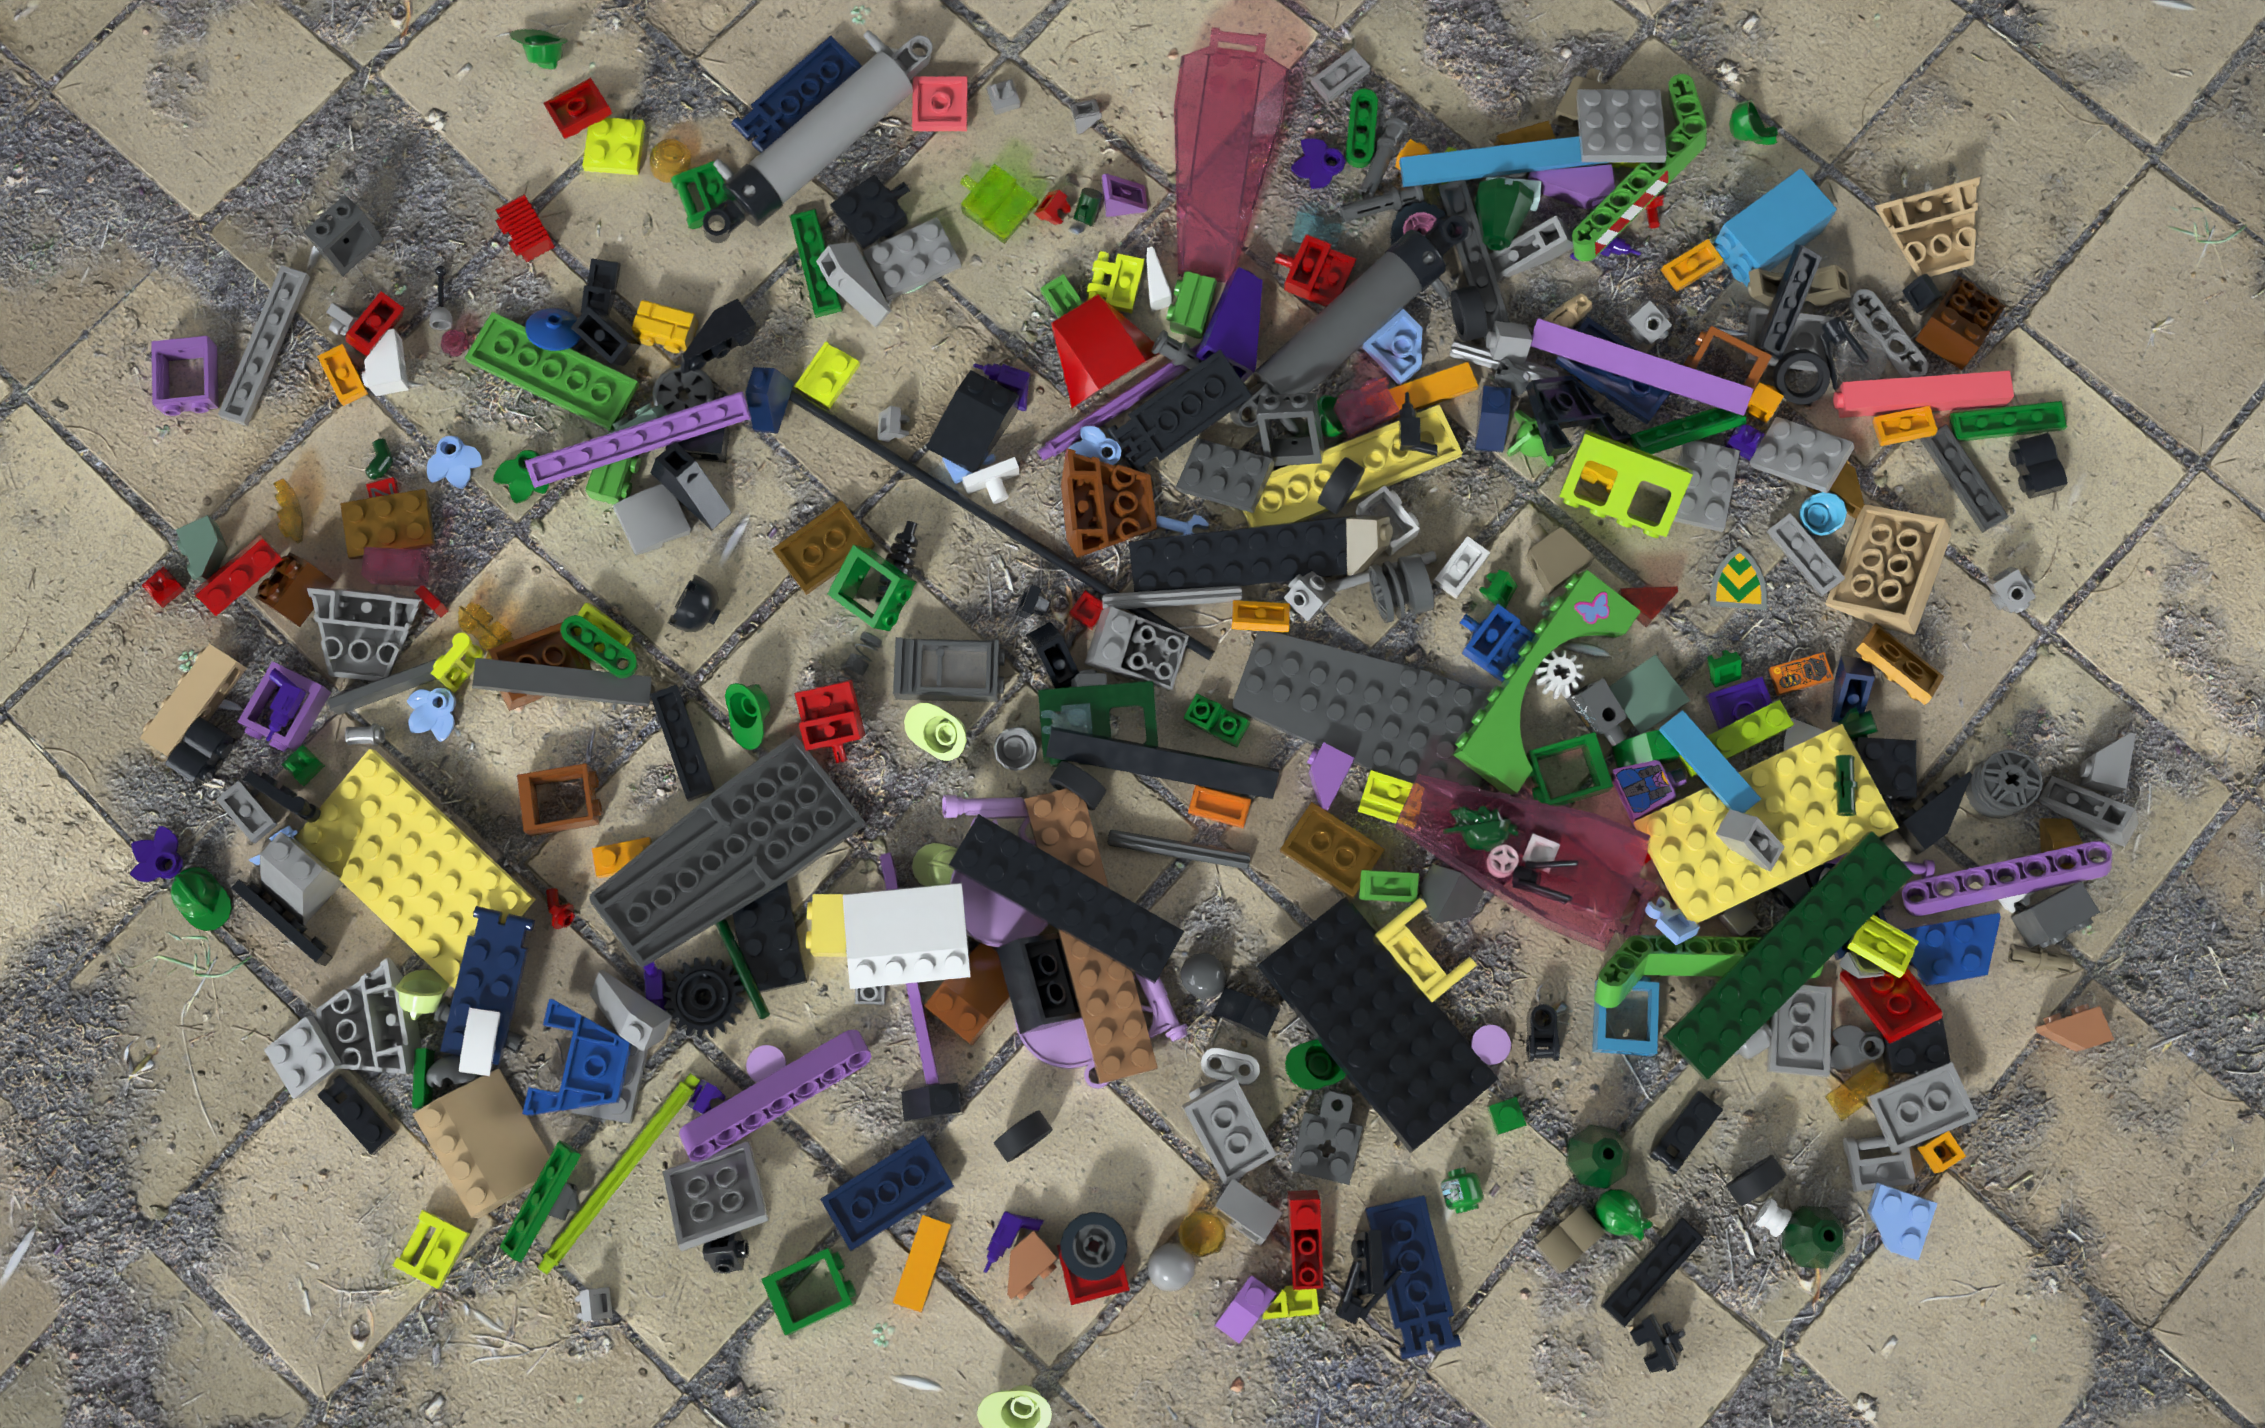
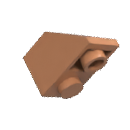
[2035,1003,2114,1052]
[1007,1231,1058,1300]

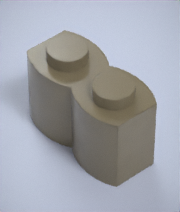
[1533,1204,1606,1273]

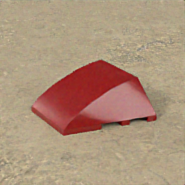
[1051,295,1161,409]

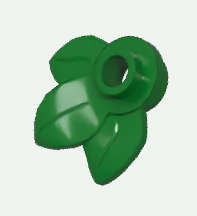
[493,450,550,504]

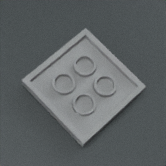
[1576,89,1667,163]
[663,1141,769,1251]

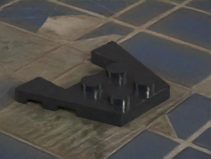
[1526,375,1631,456]

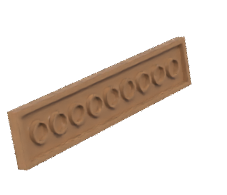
[1024,788,1158,1084]

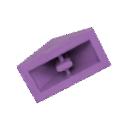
[1102,173,1148,217]

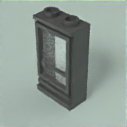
[893,637,1005,702]

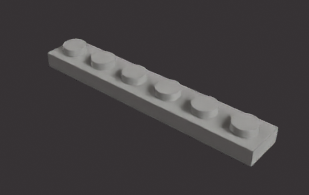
[218,265,310,426]

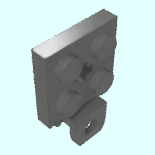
[1291,1089,1363,1185]

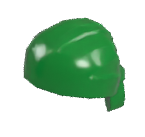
[1729,100,1778,145]
[1317,390,1356,437]
[1594,1189,1653,1241]

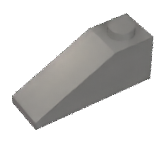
[1489,215,1573,282]
[2038,776,2139,847]
[590,970,672,1052]

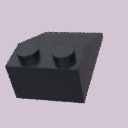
[926,370,1019,473]

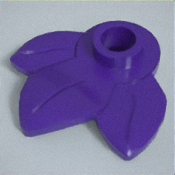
[1291,138,1345,189]
[130,826,183,882]

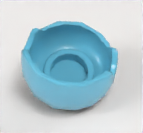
[1799,492,1847,536]

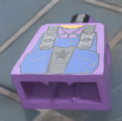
[1612,760,1687,828]

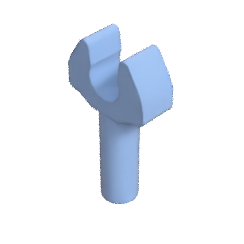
[1156,515,1209,535]

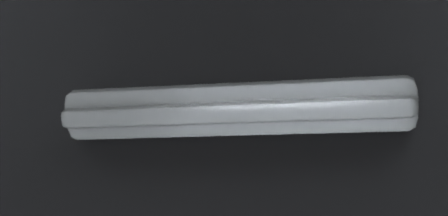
[1450,341,1558,380]

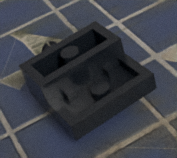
[830,174,910,250]
[1855,737,1917,814]
[1882,1008,1951,1077]

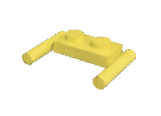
[1375,898,1477,1003]

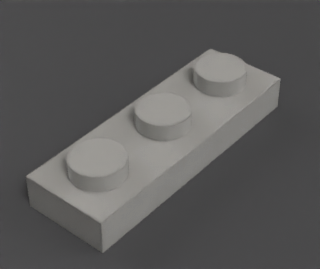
[1767,513,1845,597]

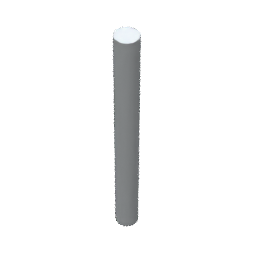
[1326,551,1437,592]

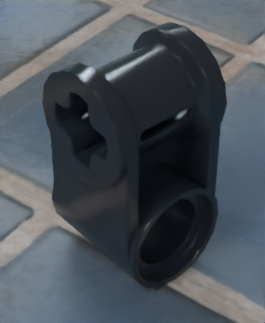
[1526,1004,1560,1062]

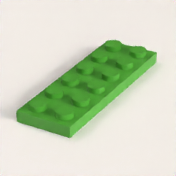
[465,312,640,431]

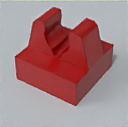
[1033,189,1071,225]
[141,566,185,608]

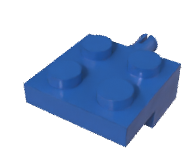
[1459,604,1535,682]

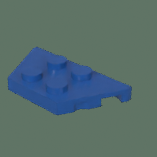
[1901,913,2001,986]

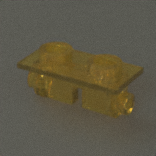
[458,602,514,652]
[1824,1063,1890,1121]

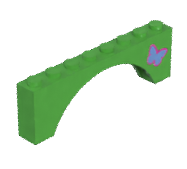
[1453,570,1641,796]

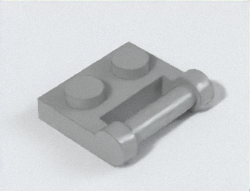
[1843,1135,1916,1192]

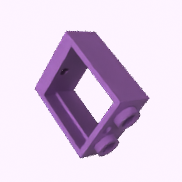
[151,336,219,416]
[237,661,331,753]

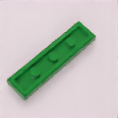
[789,209,842,318]
[1949,401,2067,442]
[1630,407,1746,454]
[500,1140,581,1263]

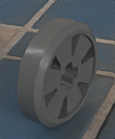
[653,365,716,415]

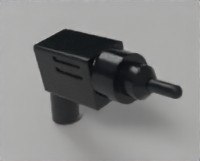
[1399,392,1437,456]

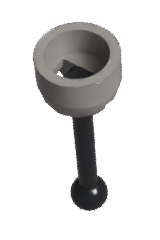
[430,265,453,330]

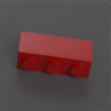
[194,534,283,616]

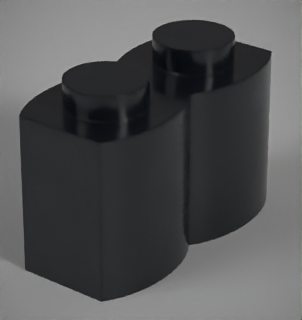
[2009,433,2068,499]
[165,716,235,786]

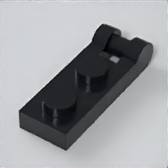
[243,770,321,823]
[317,1073,397,1155]
[1649,1091,1723,1175]

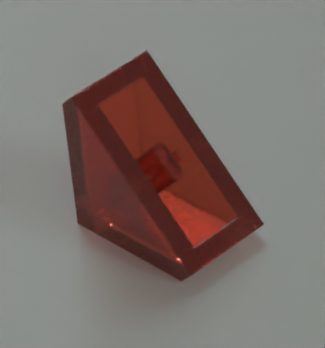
[1618,586,1678,628]

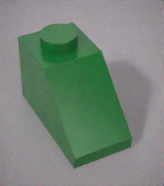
[1611,730,1680,768]

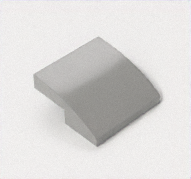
[613,484,691,556]

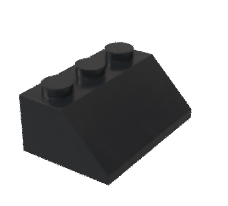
[996,932,1082,1034]

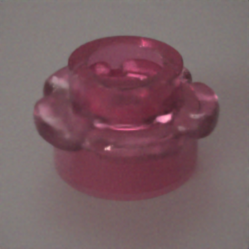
[441,330,469,357]

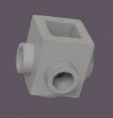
[1624,300,1672,345]
[1986,566,2036,613]
[1284,571,1336,622]

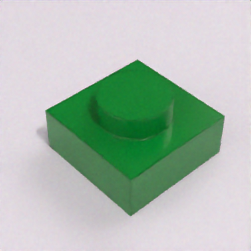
[1487,1097,1527,1135]

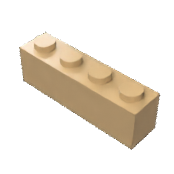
[140,643,247,757]

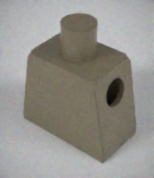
[1552,68,1611,132]
[1526,523,1595,595]

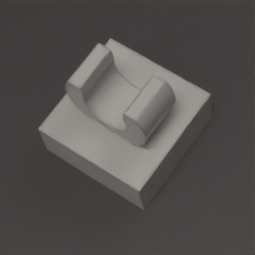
[986,79,1021,115]
[327,303,360,336]
[878,406,910,442]
[575,1287,613,1322]

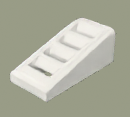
[1146,247,1172,312]

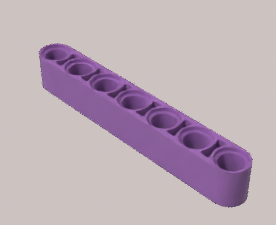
[1902,841,2112,916]
[679,1029,872,1162]

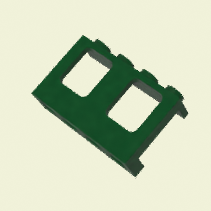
[1038,681,1159,767]

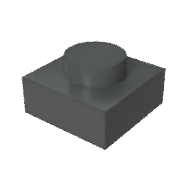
[1071,669,1107,687]

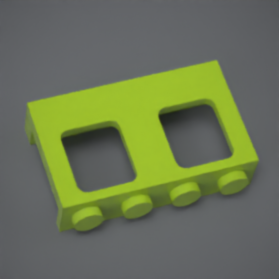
[1559,430,1693,538]

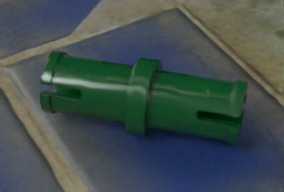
[1833,755,1858,816]

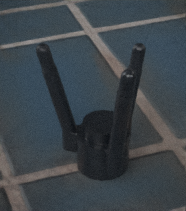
[1819,316,1869,390]
[1512,860,1579,904]
[1334,1260,1402,1324]

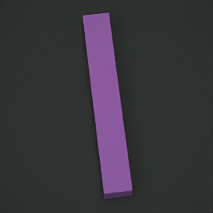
[1531,318,1754,416]
[525,391,752,488]
[880,852,940,1086]

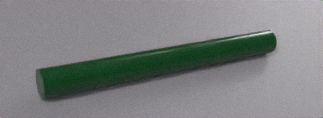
[715,918,770,1019]

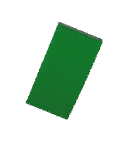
[1183,693,1250,748]

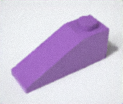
[1527,165,1615,210]

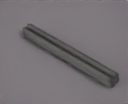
[1107,830,1251,869]

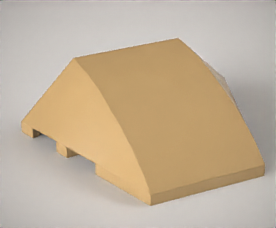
[1874,177,1980,277]

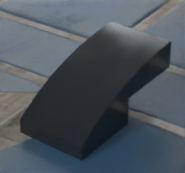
[580,258,621,316]

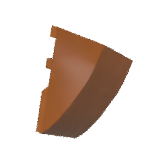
[1061,448,1157,558]

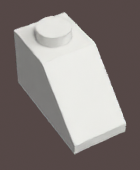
[362,329,409,396]

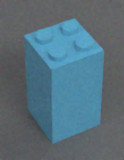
[1713,168,1837,287]

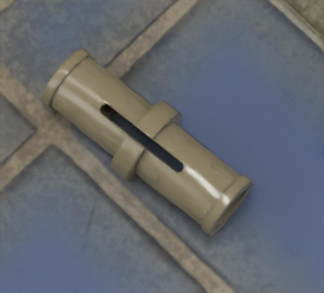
[2008,944,2073,974]

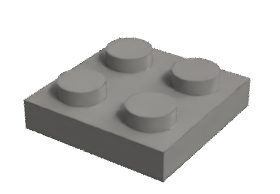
[264,1015,342,1099]

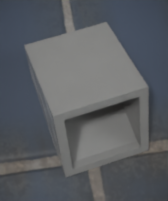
[260,832,343,925]

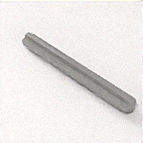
[1102,585,1243,609]

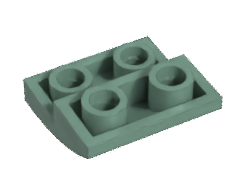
[1609,655,1691,734]

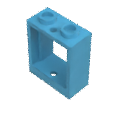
[1592,976,1659,1057]

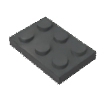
[1176,438,1275,513]

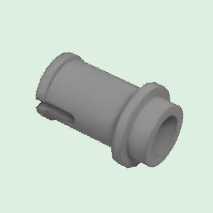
[345,723,385,746]

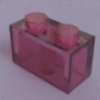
[361,547,431,587]

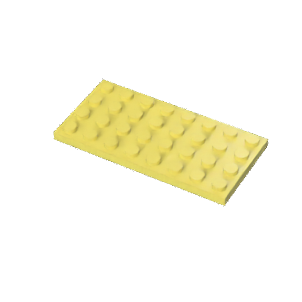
[1633,724,1899,924]
[295,749,536,989]

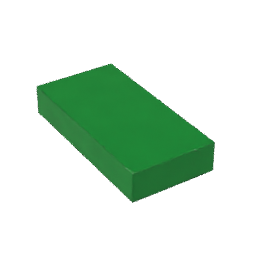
[412,1048,435,1110]

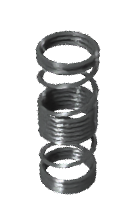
[834,632,882,683]

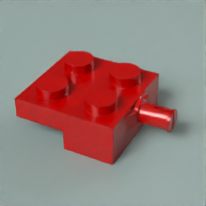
[1275,234,1356,307]
[794,679,866,763]

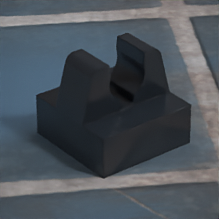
[1902,273,1942,313]
[1015,584,1051,619]

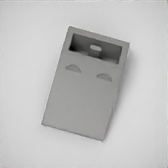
[1084,606,1189,690]

